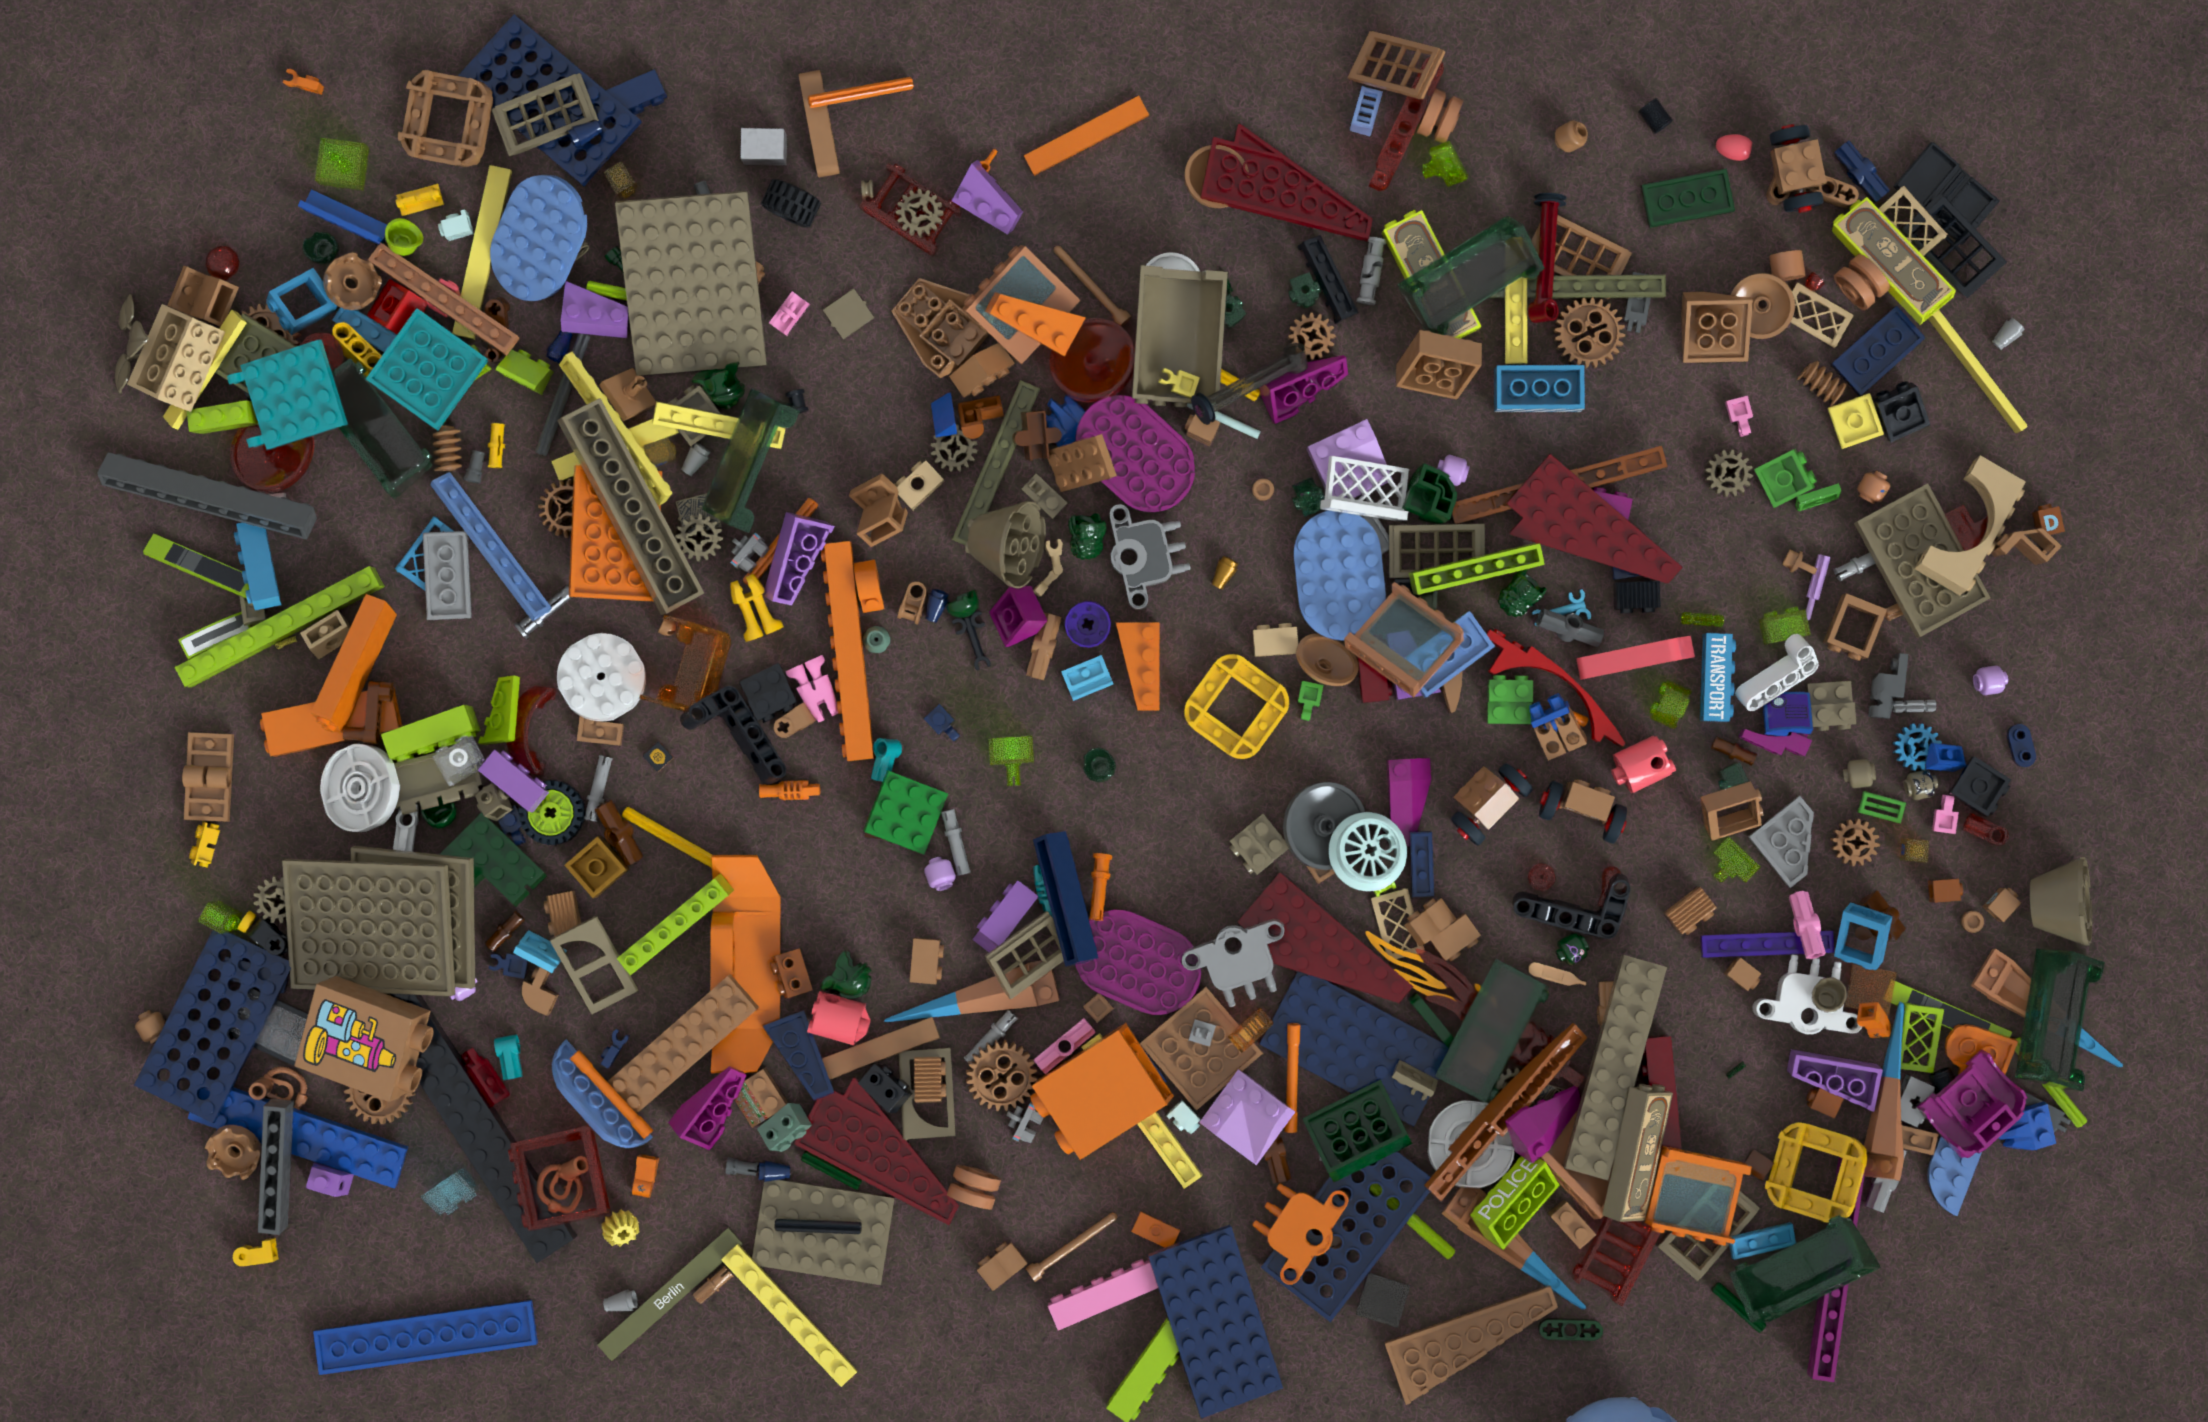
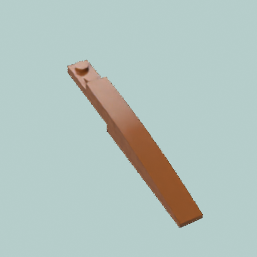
[1452,446,1668,524]
[1424,1023,1587,1201]

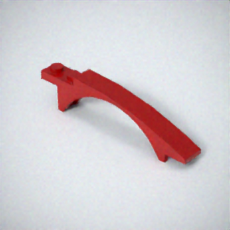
[1486,629,1625,747]

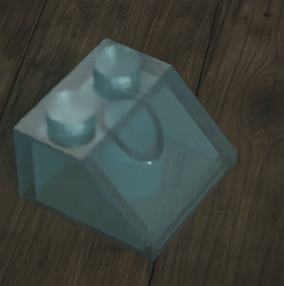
[420,1167,480,1215]

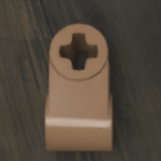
[897,582,928,625]
[774,702,816,738]

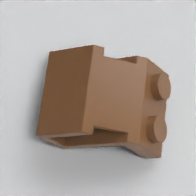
[167,266,239,327]
[849,474,908,547]
[1991,528,2062,565]

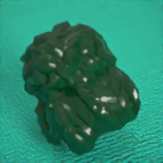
[1068,513,1106,560]
[1497,569,1547,618]

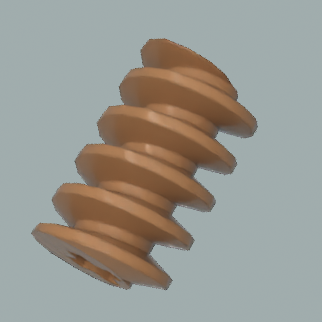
[1796,360,1846,407]
[432,426,462,472]

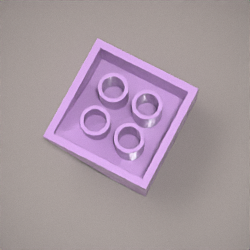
[1306,419,1393,499]
[1199,1069,1295,1165]

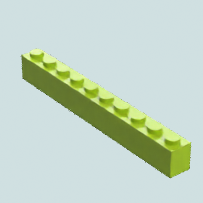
[175,566,385,687]

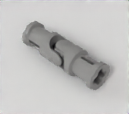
[1356,237,1387,305]

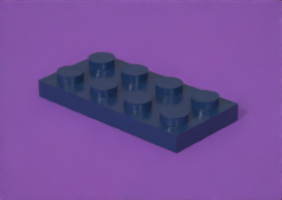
[1830,306,1926,396]

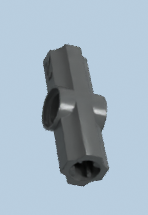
[1536,608,1604,647]

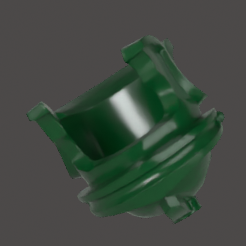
[692,362,745,409]
[820,950,872,999]

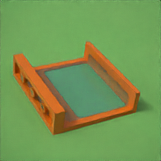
[1645,1146,1752,1246]

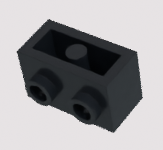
[858,1064,913,1113]

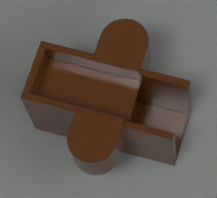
[1012,410,1062,461]
[1855,890,1906,943]

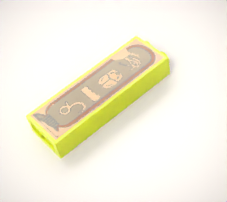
[1832,197,1956,325]
[1381,210,1481,339]

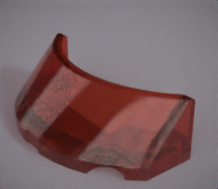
[507,686,557,775]

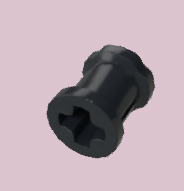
[785,389,809,415]

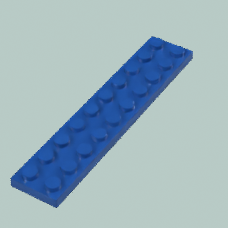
[188,1087,409,1189]
[313,1300,538,1375]

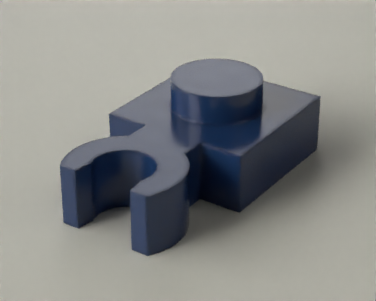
[488,953,529,979]

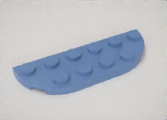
[552,1039,653,1148]
[1927,1135,1982,1216]

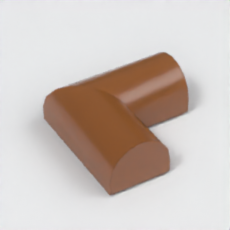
[957,395,1004,439]

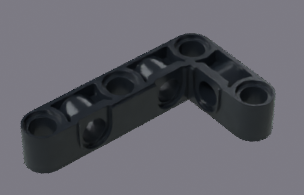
[680,686,786,785]
[1512,873,1631,939]

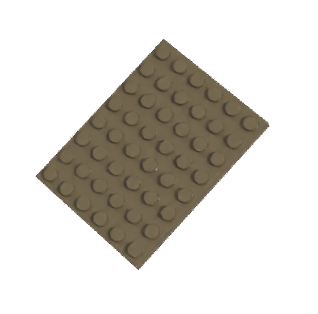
[615,191,767,376]
[282,859,455,996]

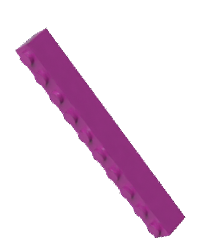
[1807,1157,1866,1382]

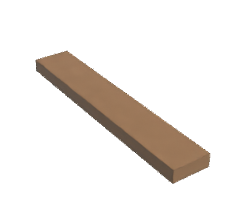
[822,1017,940,1080]

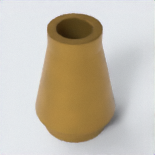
[1211,556,1239,590]

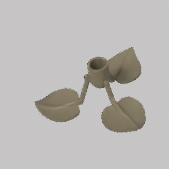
[115,294,149,394]

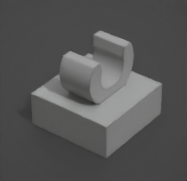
[1188,1019,1216,1047]

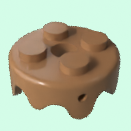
[323,253,382,310]
[205,1125,262,1180]

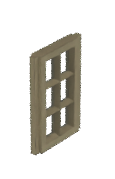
[985,911,1064,999]

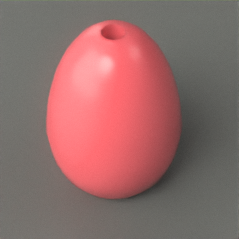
[1716,134,1752,161]

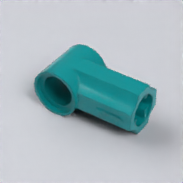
[871,738,902,782]
[494,1034,523,1080]

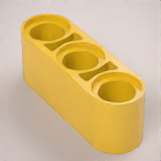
[331,322,382,376]

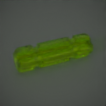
[1681,612,1724,627]

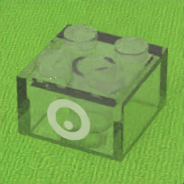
[432,735,486,786]

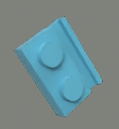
[1061,655,1114,701]
[513,930,567,973]

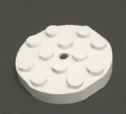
[557,633,646,721]
[320,744,400,832]
[1427,1100,1514,1189]

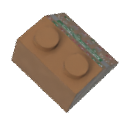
[734,1067,788,1128]

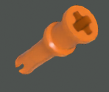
[1089,853,1112,921]

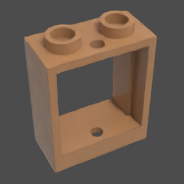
[1823,593,1887,661]
[1700,781,1763,841]

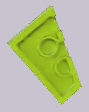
[478,675,520,745]

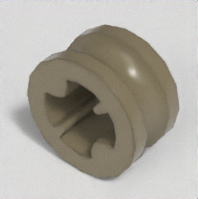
[861,180,874,200]

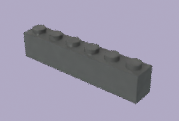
[258,1098,294,1235]

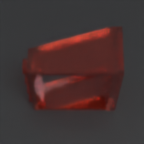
[508,1125,611,1231]

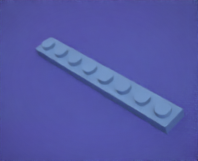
[430,472,552,621]

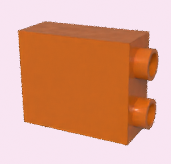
[1030,1023,1174,1160]

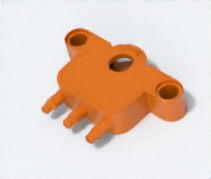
[1252,1183,1349,1285]

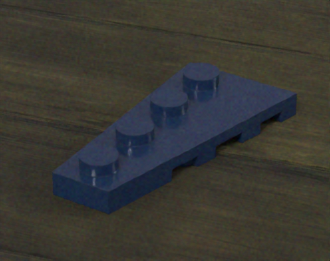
[763,1010,834,1101]

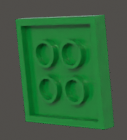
[863,770,948,854]

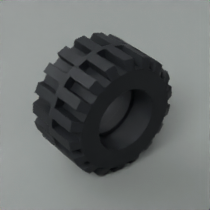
[761,179,821,227]

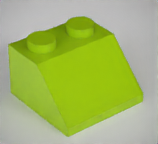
[496,349,554,395]

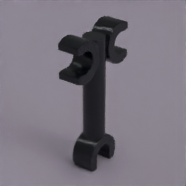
[952,611,991,671]

